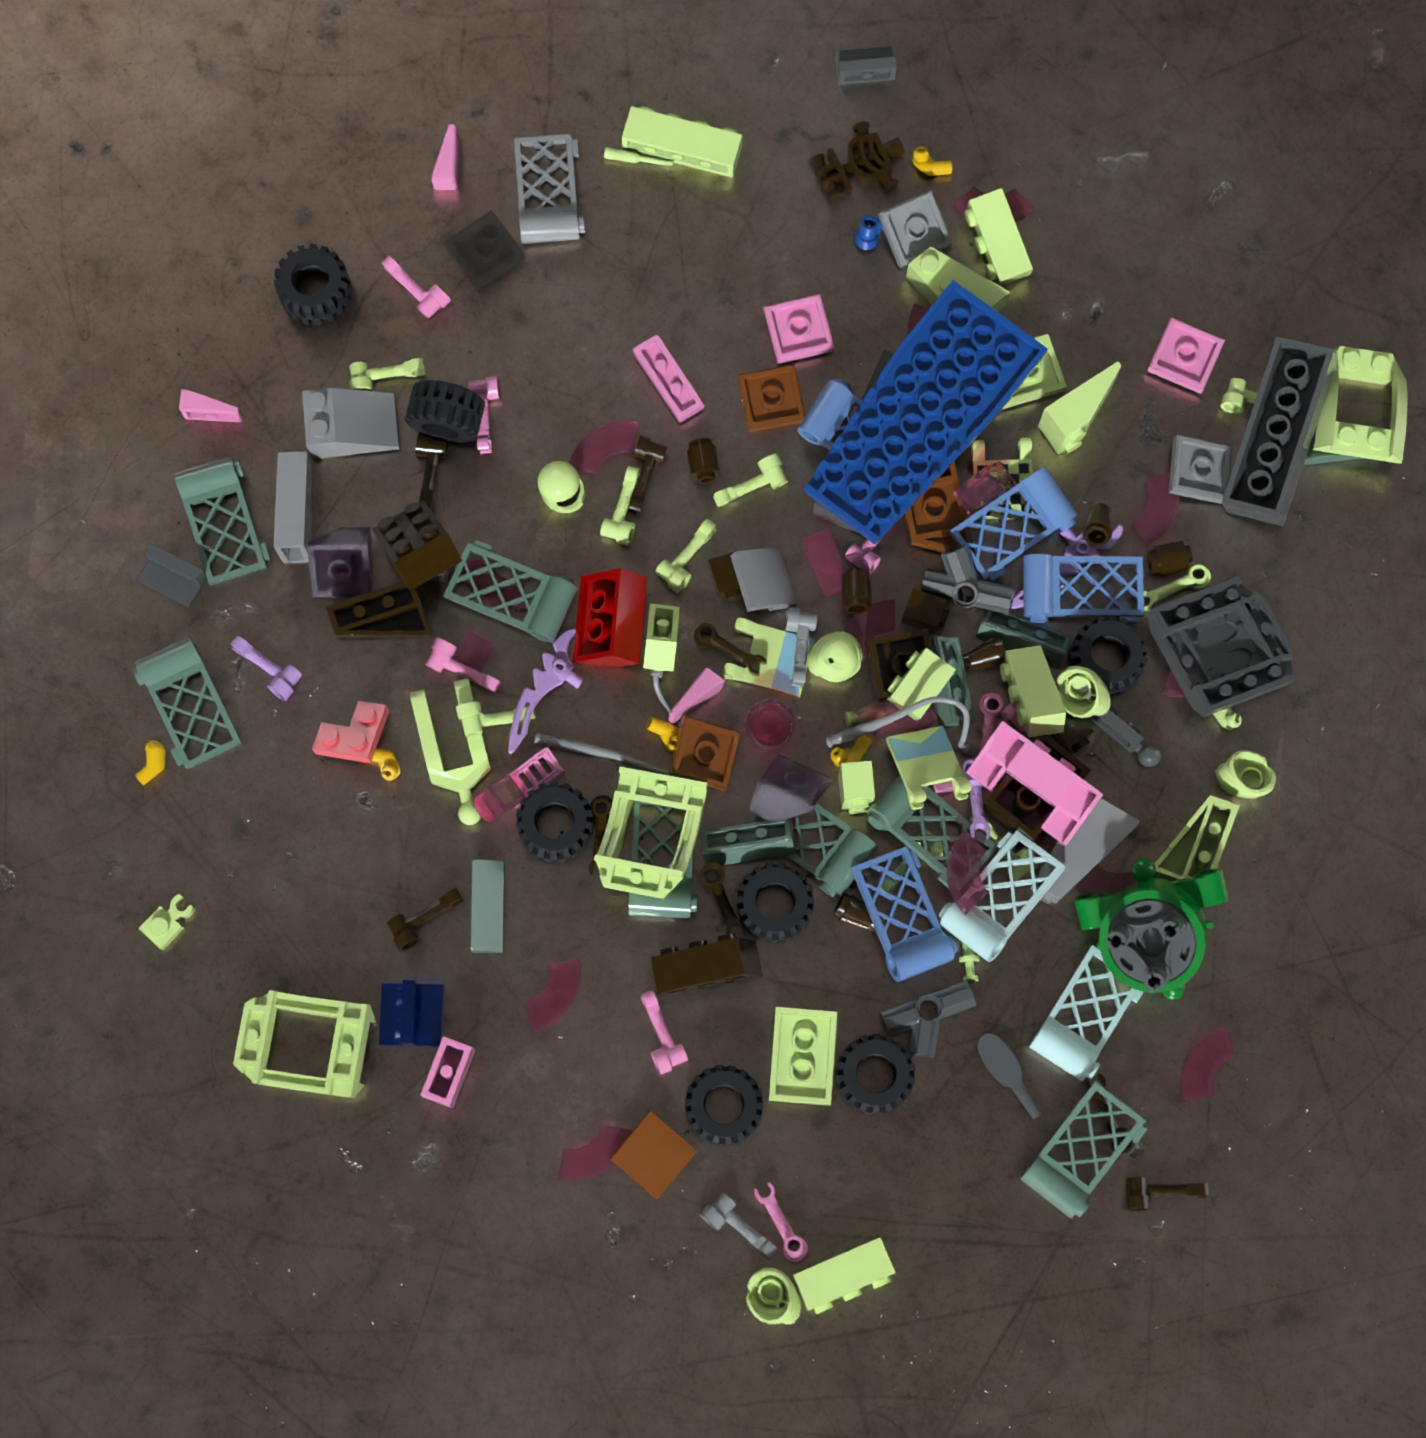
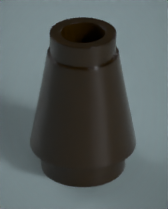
[1082,503,1112,546]
[962,637,1006,671]
[833,893,875,932]

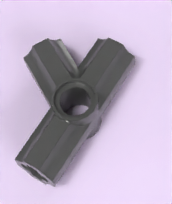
[921,545,1015,614]
[880,980,976,1058]

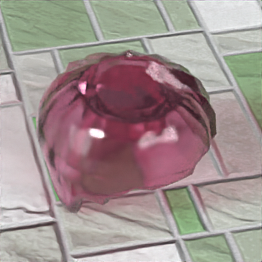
[743,698,796,750]

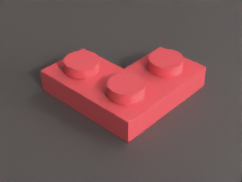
[312,701,389,763]

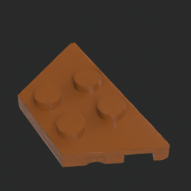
[904,462,975,555]

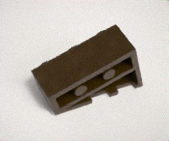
[326,581,433,638]
[651,933,763,995]

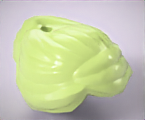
[807,631,863,682]
[1056,666,1111,718]
[1215,750,1277,799]
[746,1268,801,1324]

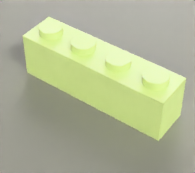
[622,106,742,178]

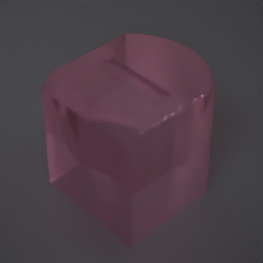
[474,774,526,823]

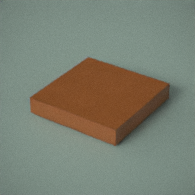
[737,364,806,433]
[668,715,741,791]
[609,1110,697,1200]

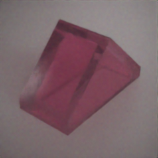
[953,461,1017,516]

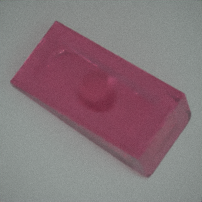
[801,529,846,598]

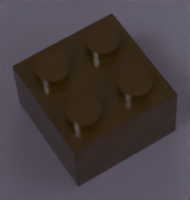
[864,628,932,701]

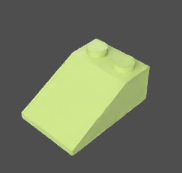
[1038,361,1121,455]

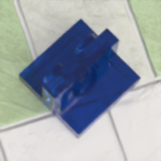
[379,980,444,1047]

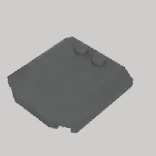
[1148,577,1295,717]

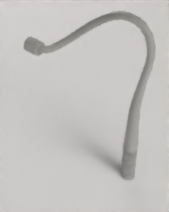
[534,669,681,776]
[826,696,978,758]

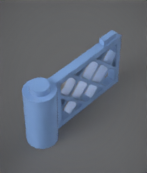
[797,379,863,450]
[949,466,1078,582]
[1023,554,1144,623]
[850,846,957,982]

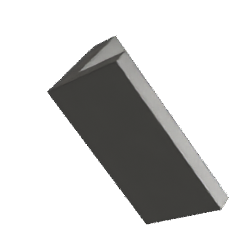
[835,46,897,85]
[137,543,207,608]

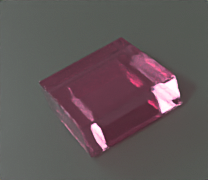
[453,630,495,672]

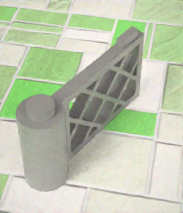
[514,134,585,244]

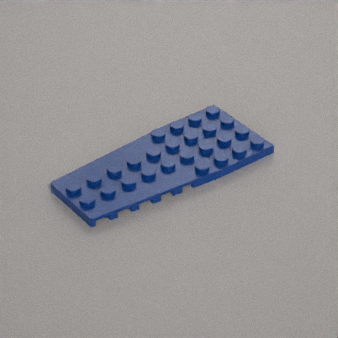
[804,280,1048,544]

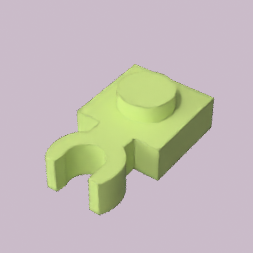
[139,894,195,950]

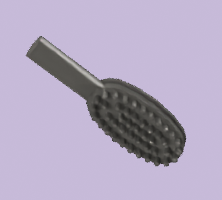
[977,1033,1043,1120]

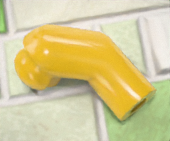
[912,146,952,176]
[646,716,679,753]
[830,735,873,767]
[134,740,166,786]
[372,747,400,781]

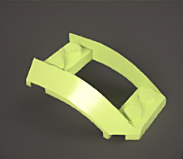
[1313,346,1408,464]
[594,766,708,899]
[233,990,376,1098]

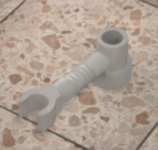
[785,607,817,687]
[699,1192,779,1260]

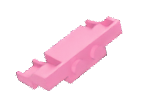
[966,721,1103,846]

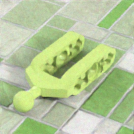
[410,678,491,825]

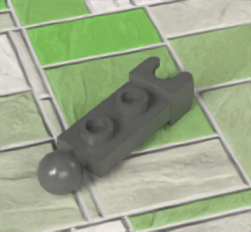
[1088,696,1161,767]

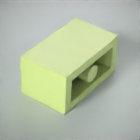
[643,604,680,671]
[887,648,956,721]
[838,761,875,814]

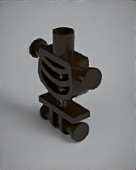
[809,121,904,202]

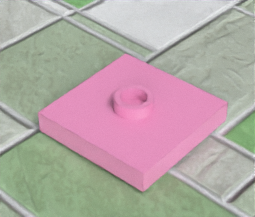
[763,294,835,364]
[1147,317,1225,394]

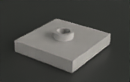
[877,190,953,268]
[1168,435,1232,504]

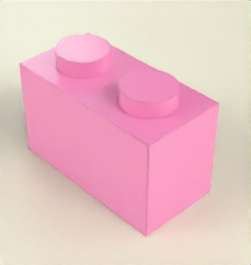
[420,1036,476,1109]

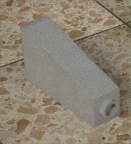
[274,448,313,563]
[1030,799,1140,904]

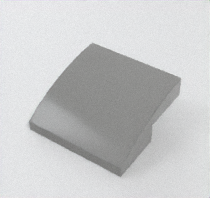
[731,549,798,612]

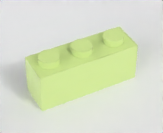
[964,188,1033,286]
[1000,645,1066,738]
[792,1237,896,1314]

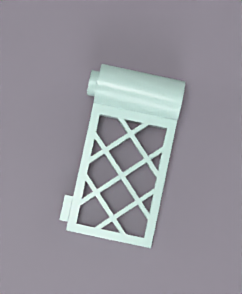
[939,830,1066,962]
[1029,945,1143,1081]

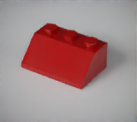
[573,568,647,667]

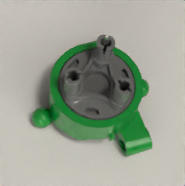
[1074,858,1229,1000]

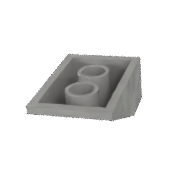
[302,388,399,459]

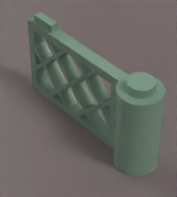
[174,456,271,586]
[444,540,578,643]
[132,636,242,770]
[867,775,998,891]
[745,777,878,897]
[629,801,701,918]
[1020,1080,1148,1218]

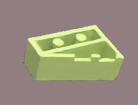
[906,246,1010,312]
[1153,795,1240,881]

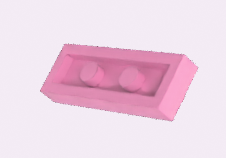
[633,334,704,423]

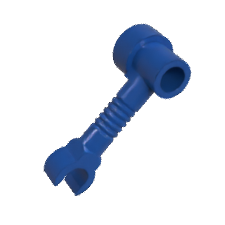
[855,215,883,250]

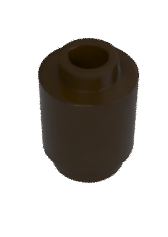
[687,438,720,484]
[1146,540,1193,575]
[841,568,872,614]

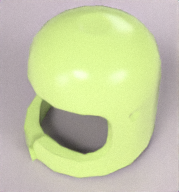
[537,461,585,513]

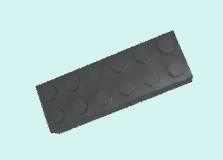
[1222,336,1338,527]

